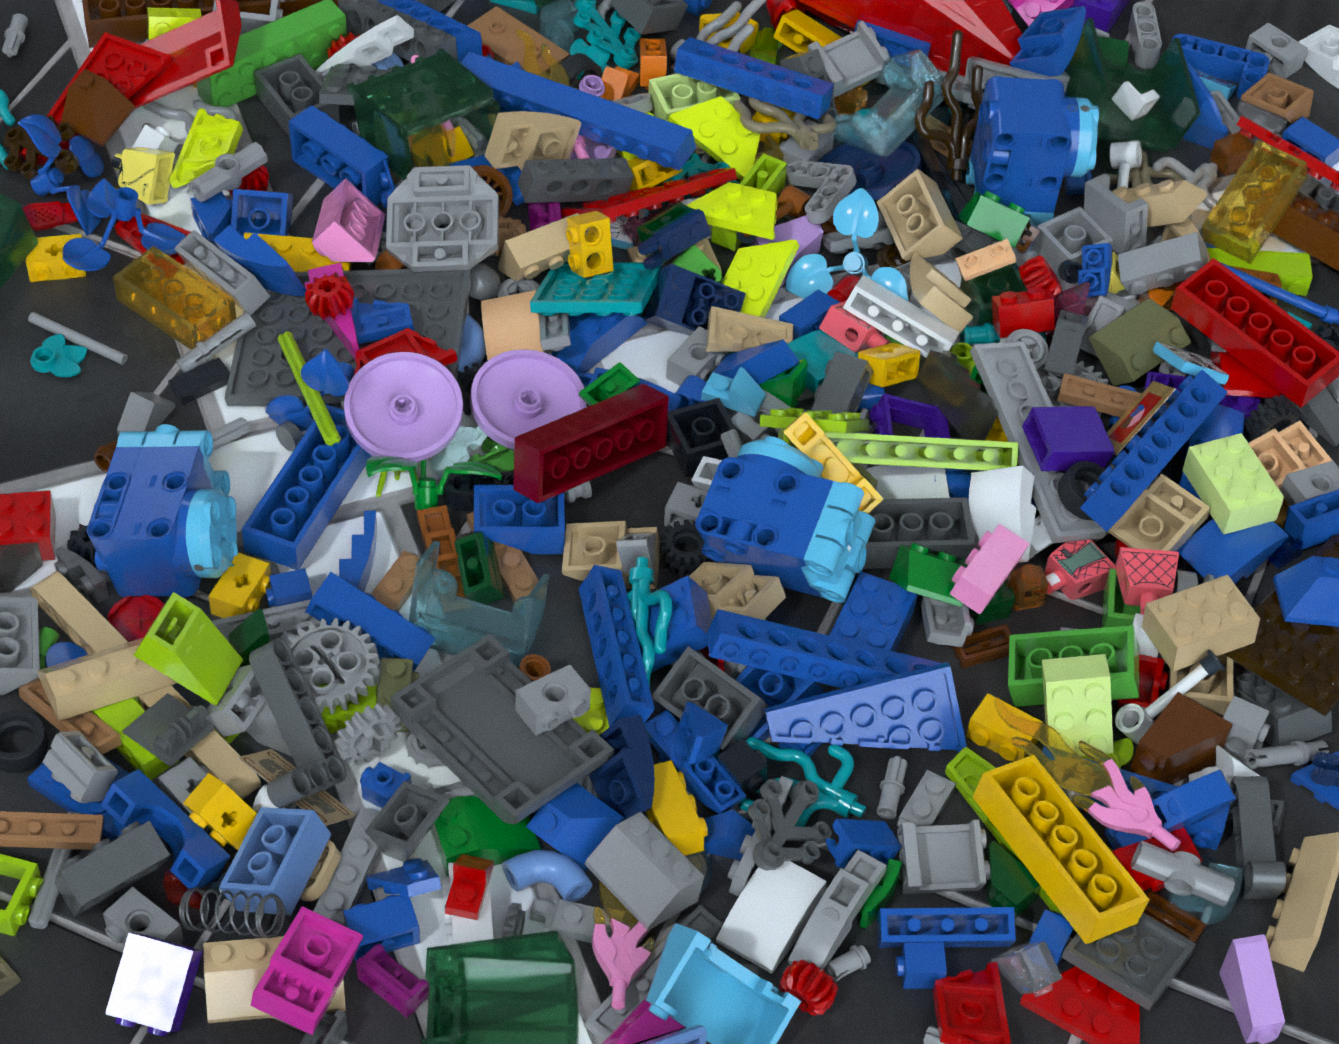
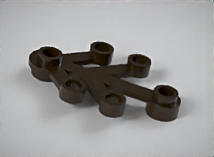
[3,115,79,180]

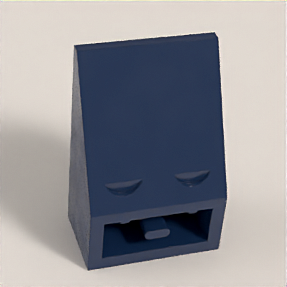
[644,264,746,336]

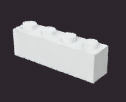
[843,275,960,366]

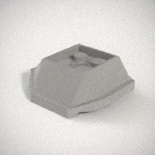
[386,165,499,272]

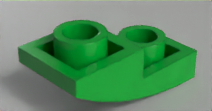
[858,859,902,929]

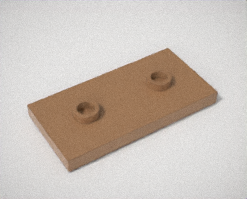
[468,6,570,78]

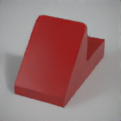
[445,854,494,920]

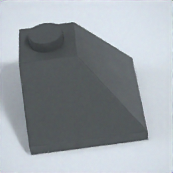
[365,781,449,862]

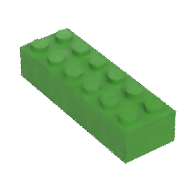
[197,0,347,107]

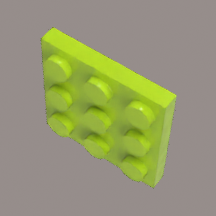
[760,408,869,433]

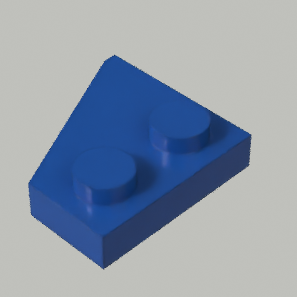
[351,297,415,344]
[366,858,442,898]

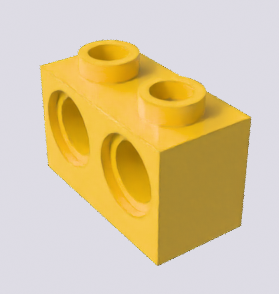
[566,211,614,278]

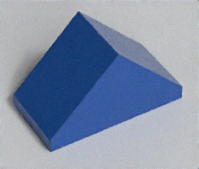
[678,702,728,764]
[704,809,756,861]

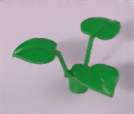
[366,455,502,510]

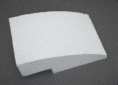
[1299,25,1339,89]
[968,465,1036,563]
[716,861,826,974]

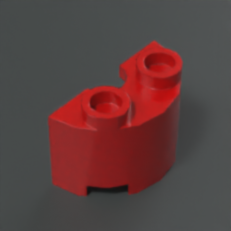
[1117,654,1168,716]

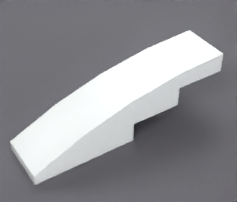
[315,15,414,82]

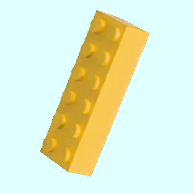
[972,755,1150,944]

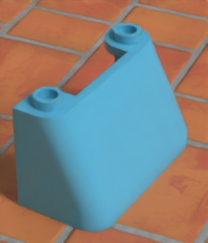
[646,923,801,1044]

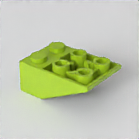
[133,592,243,706]

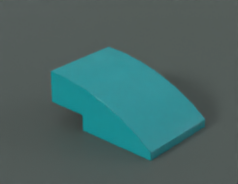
[787,330,858,394]

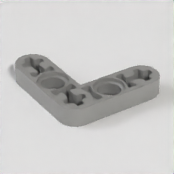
[786,160,857,224]

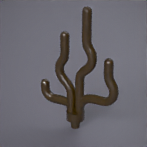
[914,30,983,181]

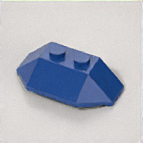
[1161,63,1229,151]
[552,313,648,373]

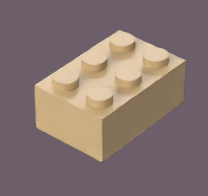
[1142,575,1260,672]

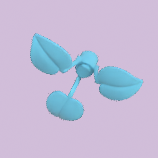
[786,188,909,302]

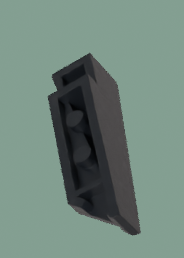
[903,124,967,224]

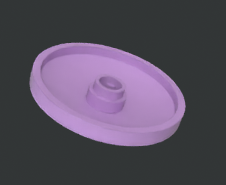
[470,350,587,450]
[344,352,463,462]

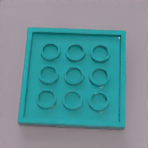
[530,262,663,316]

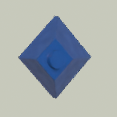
[1273,556,1339,627]
[526,783,625,871]

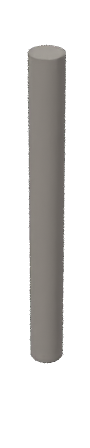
[28,312,128,365]

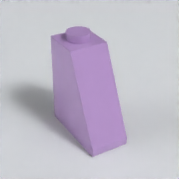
[751,215,823,287]
[1219,934,1285,1044]

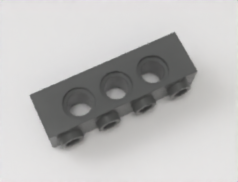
[518,158,634,203]

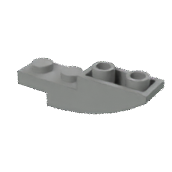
[788,850,886,969]

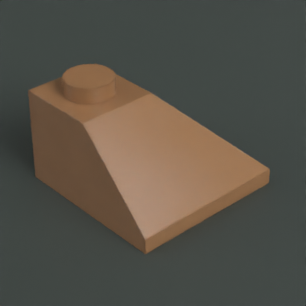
[1241,73,1314,126]

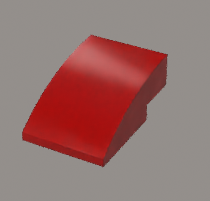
[1210,351,1281,398]

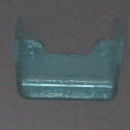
[409,541,550,668]

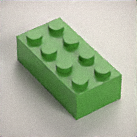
[1008,625,1139,707]

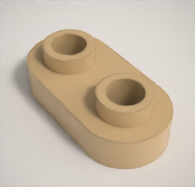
[300,840,341,901]

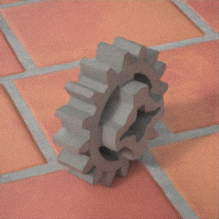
[334,703,402,765]

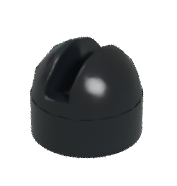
[1058,260,1082,283]

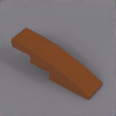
[417,505,474,615]

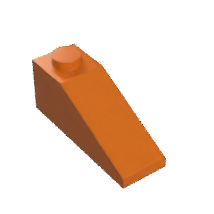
[640,38,667,90]

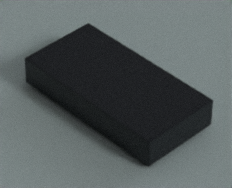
[168,357,230,405]

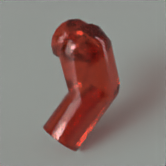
[163,869,202,910]

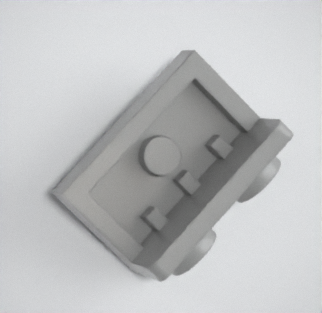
[920,596,974,647]

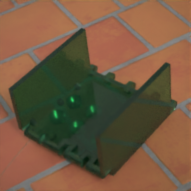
[1065,18,1201,153]
[347,48,500,181]

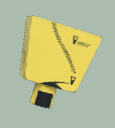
[112,147,175,205]

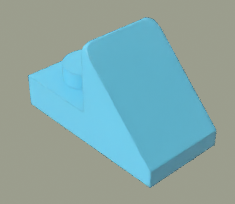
[701,367,766,417]

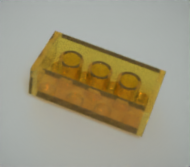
[1201,140,1308,264]
[113,246,236,350]

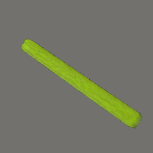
[277,331,341,446]

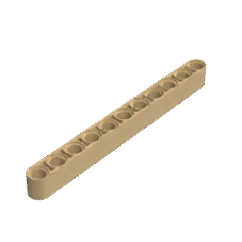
[30,571,261,799]

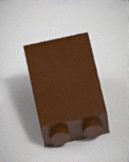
[1129,692,1233,785]

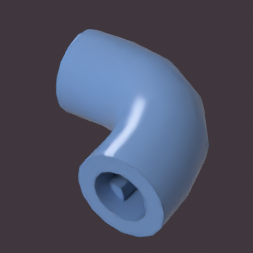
[458,314,486,373]
[502,850,592,902]

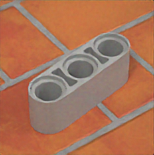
[1128,1,1162,69]

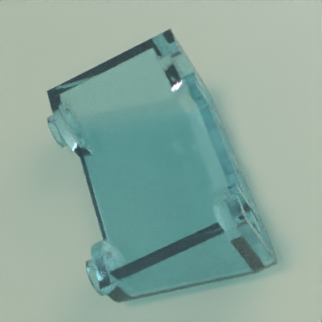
[833,49,944,157]

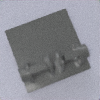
[122,693,215,766]

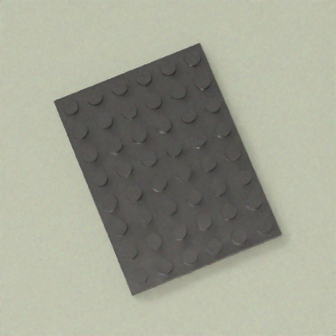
[224,269,472,406]

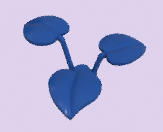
[18,114,104,236]
[62,178,186,271]
[265,348,355,432]

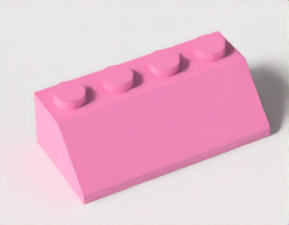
[312,178,386,262]

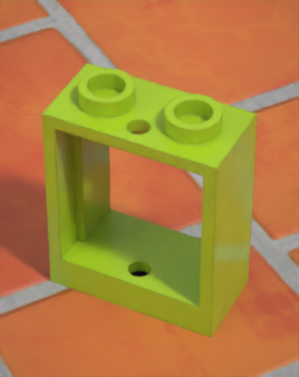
[0,854,43,937]

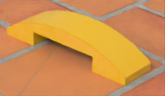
[783,411,884,514]

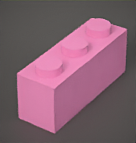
[950,524,1030,614]

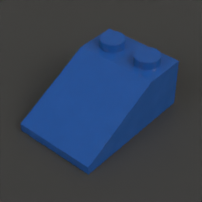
[474,485,565,554]
[638,576,712,673]
[735,666,824,741]

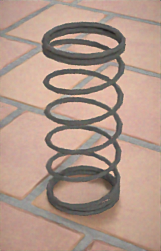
[179,887,285,939]

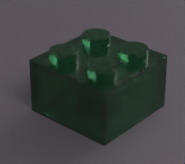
[960,262,1028,326]

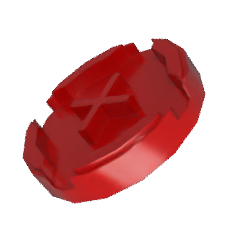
[107,595,165,642]

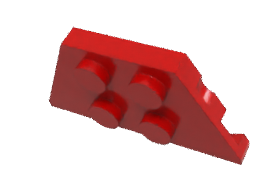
[354,328,458,375]
[933,962,1011,1044]
[1020,966,1140,1044]

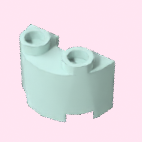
[430,426,487,479]

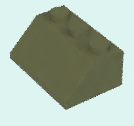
[1088,298,1191,386]

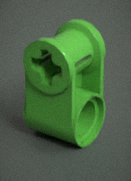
[671,245,723,283]

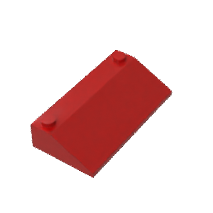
[128,0,242,110]

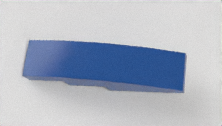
[339,510,377,592]

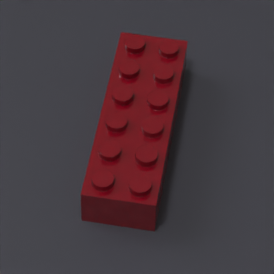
[513,384,669,503]

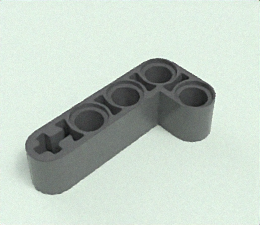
[1230,776,1286,899]

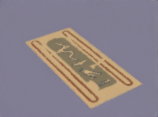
[237,749,357,826]

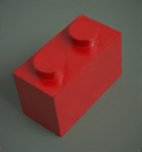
[992,287,1055,338]

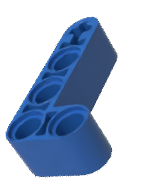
[1168,34,1270,101]

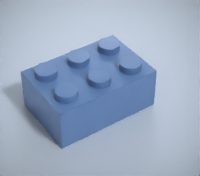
[219,807,331,915]

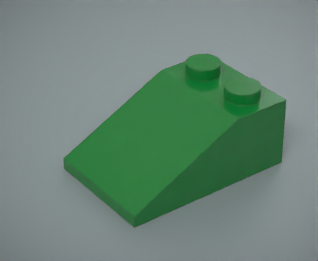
[430,796,541,876]

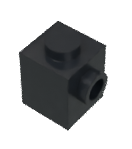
[718,738,768,794]

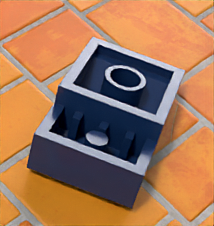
[589,714,655,820]

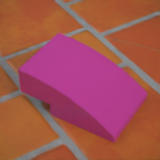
[250,906,363,1035]

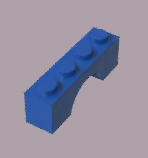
[101,769,230,889]

